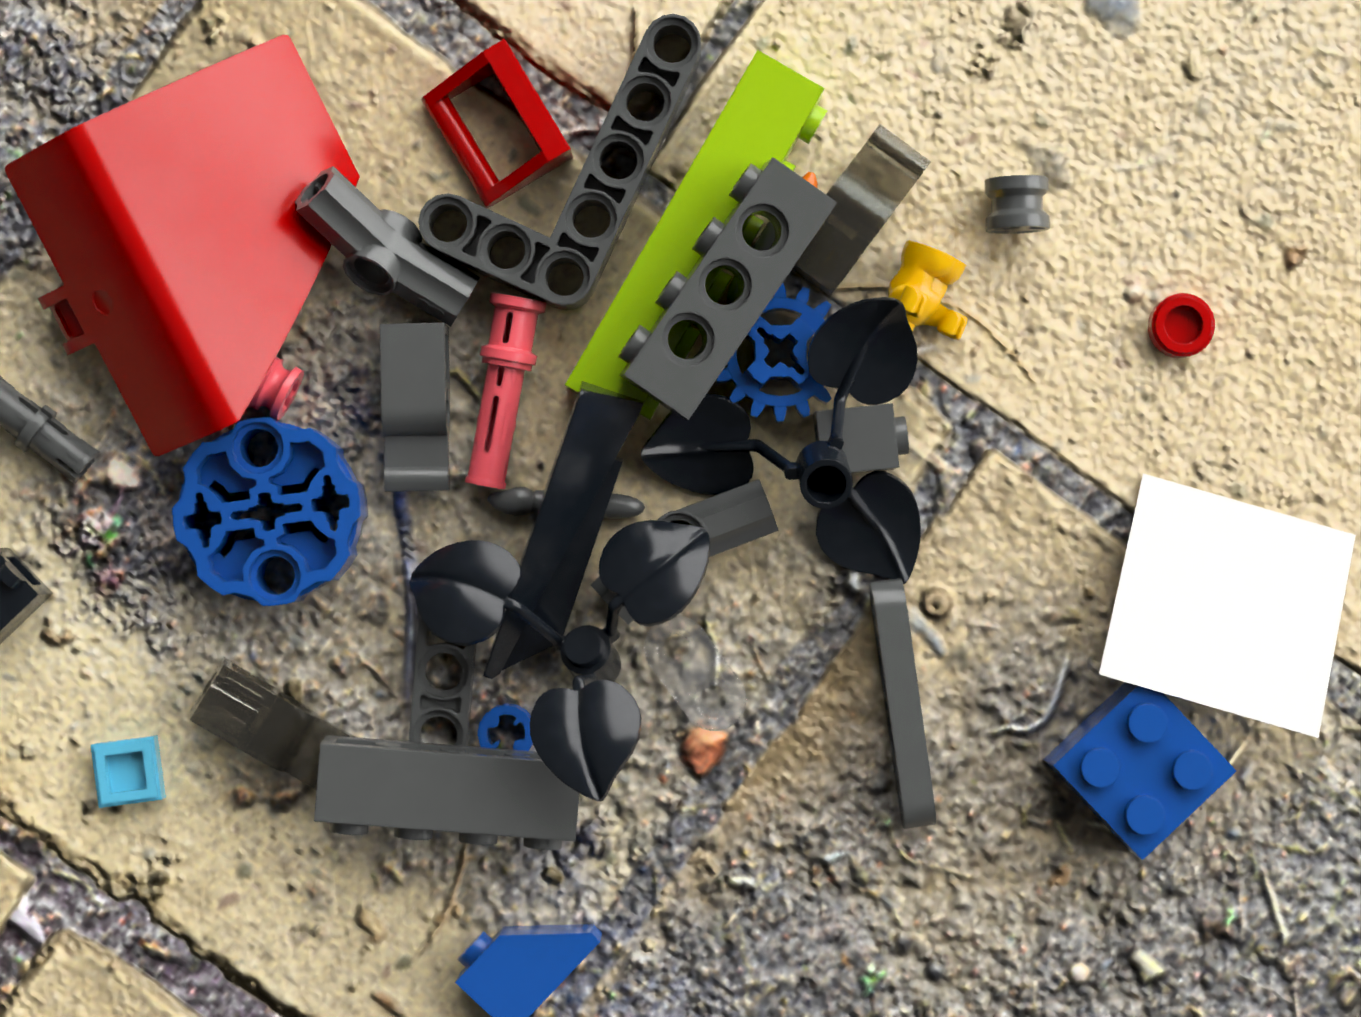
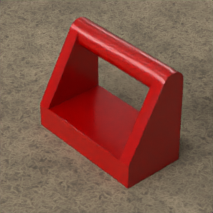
[421,38,573,208]

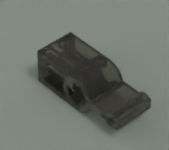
[792,124,931,298]
[189,657,356,790]

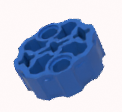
[172,417,368,606]

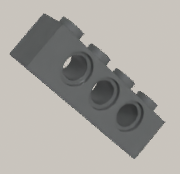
[618,157,837,420]

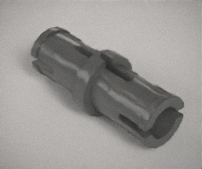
[0,376,100,484]

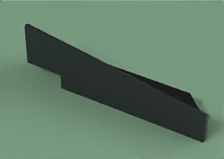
[483,381,643,679]

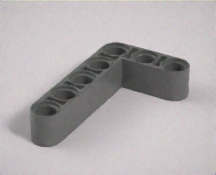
[418,14,701,311]

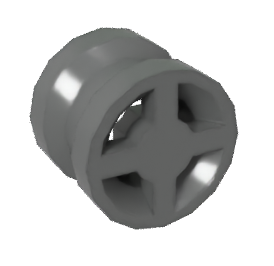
[984,175,1050,234]

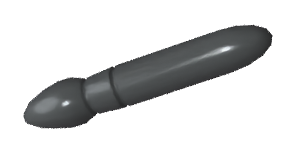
[488,487,645,519]

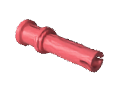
[465,293,547,489]

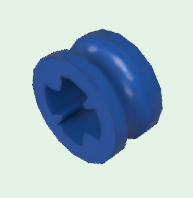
[477,703,533,751]

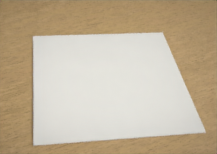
[1099,474,1356,738]

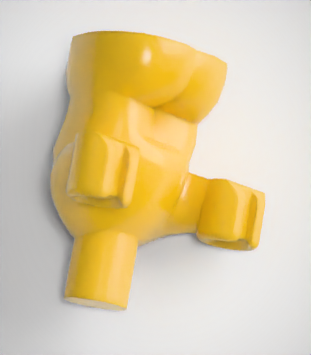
[888,240,967,340]

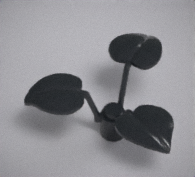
[641,297,921,584]
[409,520,710,801]

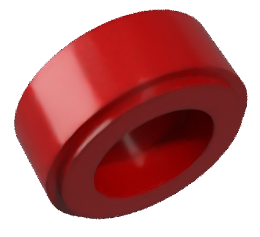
[1148,293,1215,358]

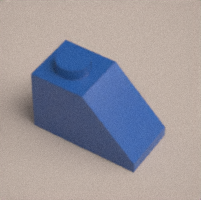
[455,924,602,1017]

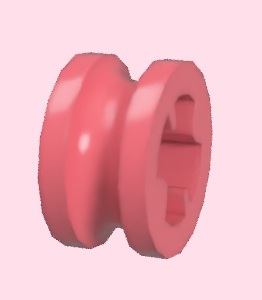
[249,357,304,421]

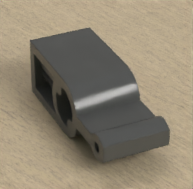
[380,323,450,492]

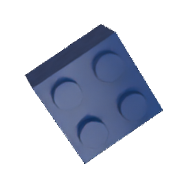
[1043,682,1236,860]

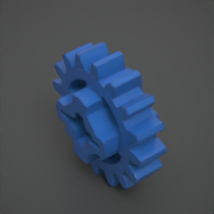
[716,283,832,423]

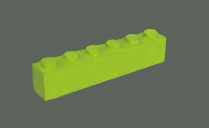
[565,50,828,426]

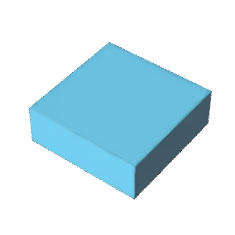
[91,735,166,808]

